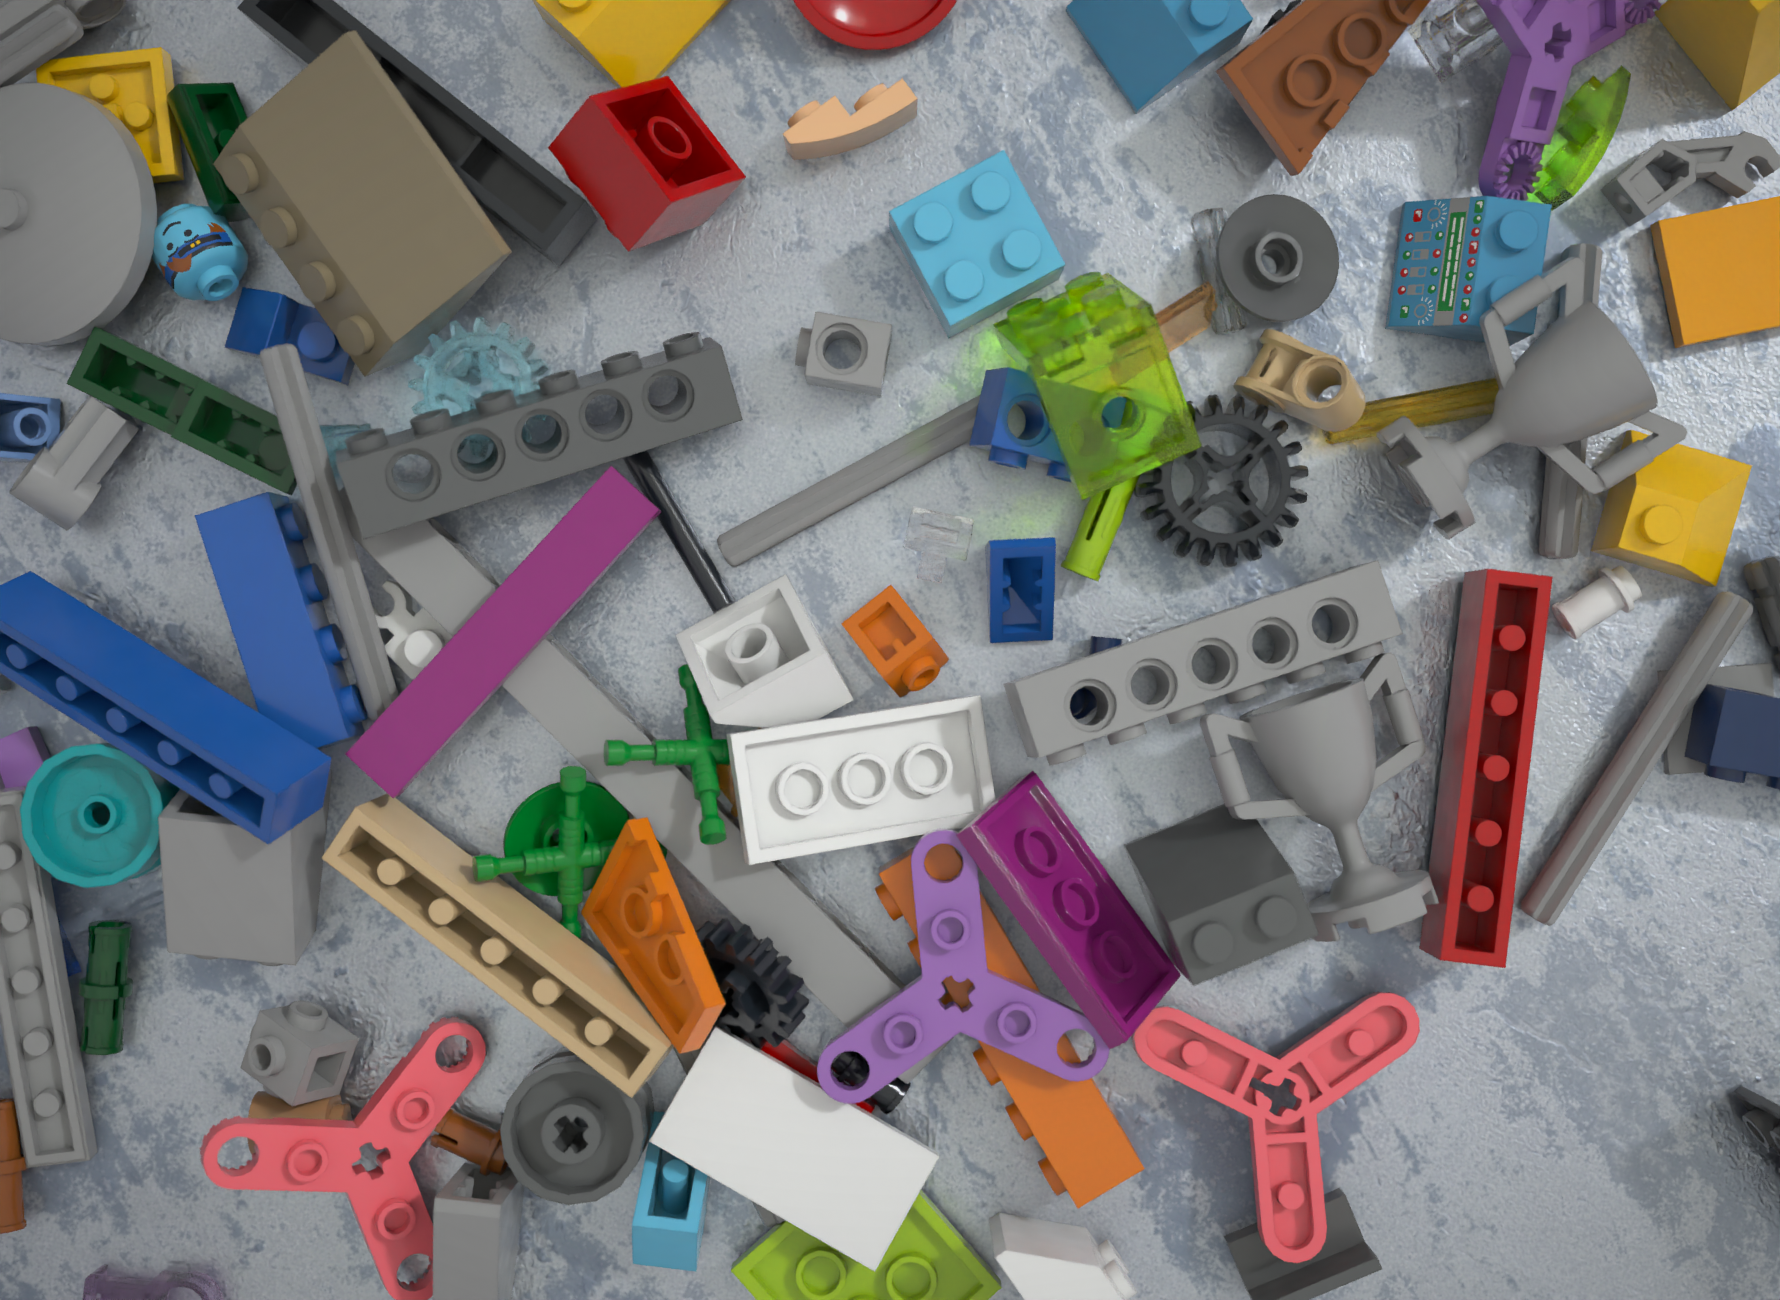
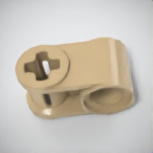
[1233,329,1366,432]

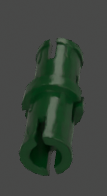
[79,920,133,1055]

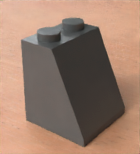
[1123,804,1319,986]

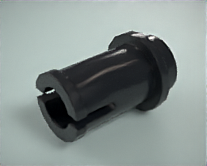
[831,1051,911,1115]

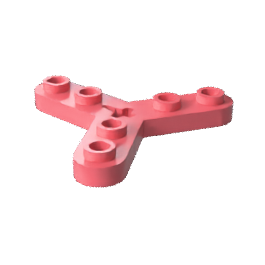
[1131,992,1420,1263]

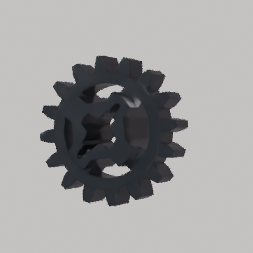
[696,919,809,1049]

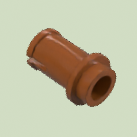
[430,1107,508,1176]

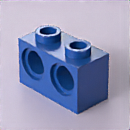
[969,367,1126,484]

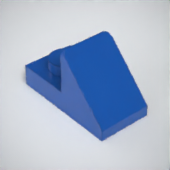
[225,287,355,386]

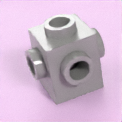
[240,1000,359,1106]

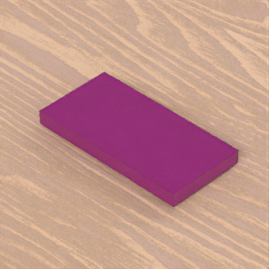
[956,771,1181,1049]

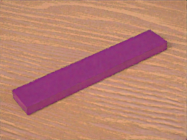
[345,466,662,798]

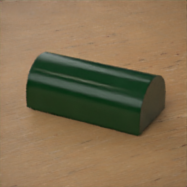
[167,83,251,222]

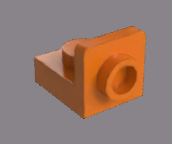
[841,585,949,697]

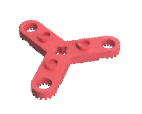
[200,1017,486,1300]

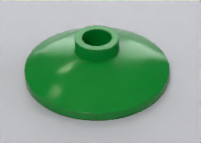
[503,781,629,896]

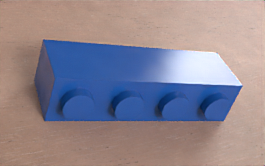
[195,492,368,750]

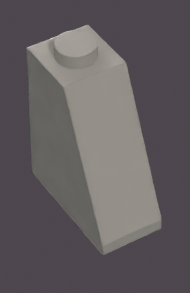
[433,1163,525,1300]

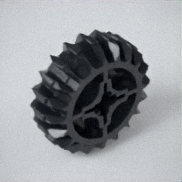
[1134,395,1309,568]

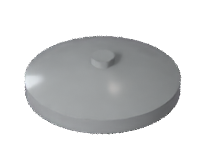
[0,83,157,346]

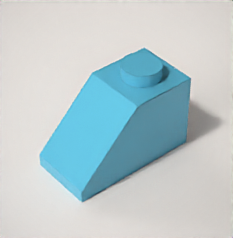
[632,1111,711,1272]

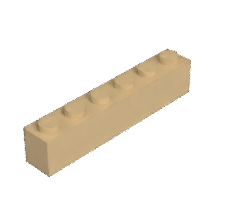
[322,794,674,1098]

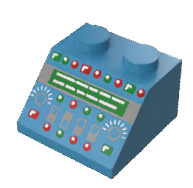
[1385,196,1552,346]

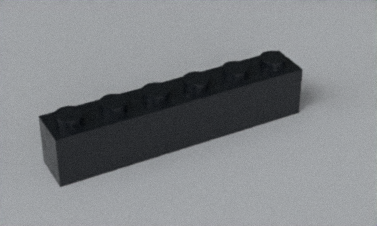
[237,0,597,267]

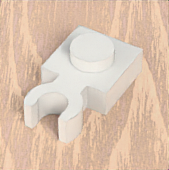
[373,581,452,680]

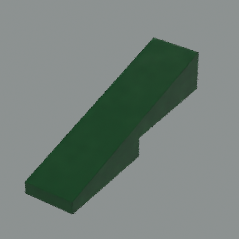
[66,327,297,495]

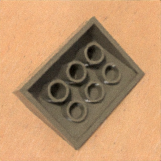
[213,30,512,377]

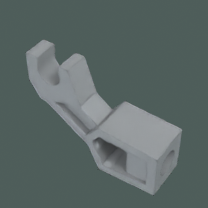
[1601,131,1780,227]

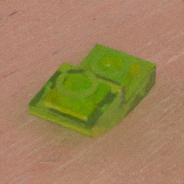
[1534,65,1631,211]

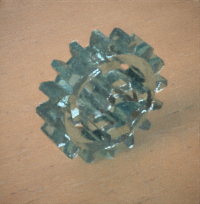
[408,317,549,459]

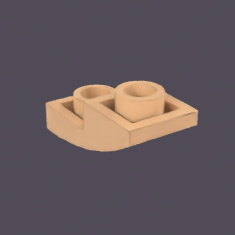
[783,78,918,160]

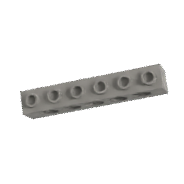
[1003,560,1403,766]

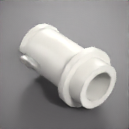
[1552,565,1642,640]

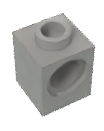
[795,311,892,397]

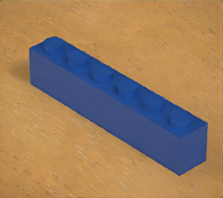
[0,571,332,845]

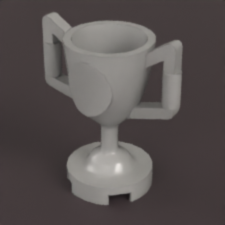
[1376,257,1687,540]
[1200,653,1439,942]

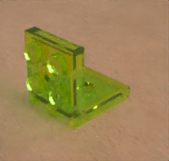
[993,272,1202,500]

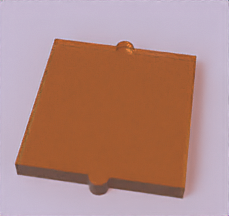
[1105,281,1218,385]

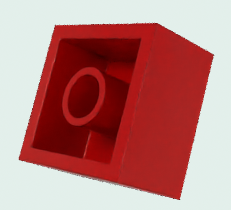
[548,76,746,252]

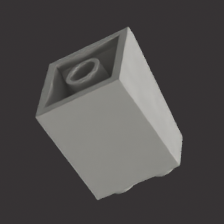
[158,769,332,966]

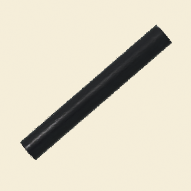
[622,450,736,613]

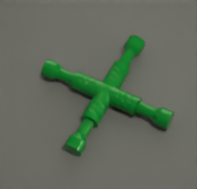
[604,664,731,845]
[473,766,667,940]

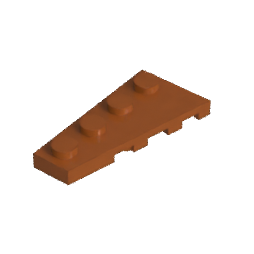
[1216,0,1431,176]

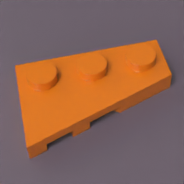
[581,817,726,1054]

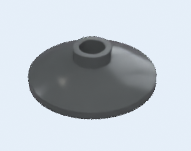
[1216,194,1339,322]

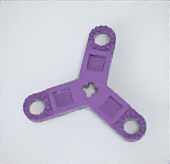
[1476,0,1662,201]
[817,828,1109,1104]

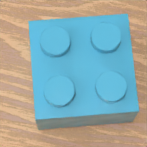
[889,150,1065,339]

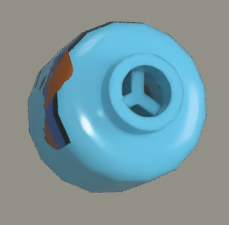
[152,204,248,301]

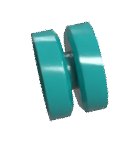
[20,743,180,888]

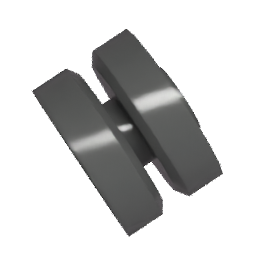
[500,1047,655,1205]

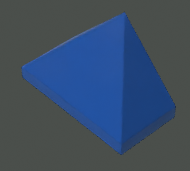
[985,537,1056,643]

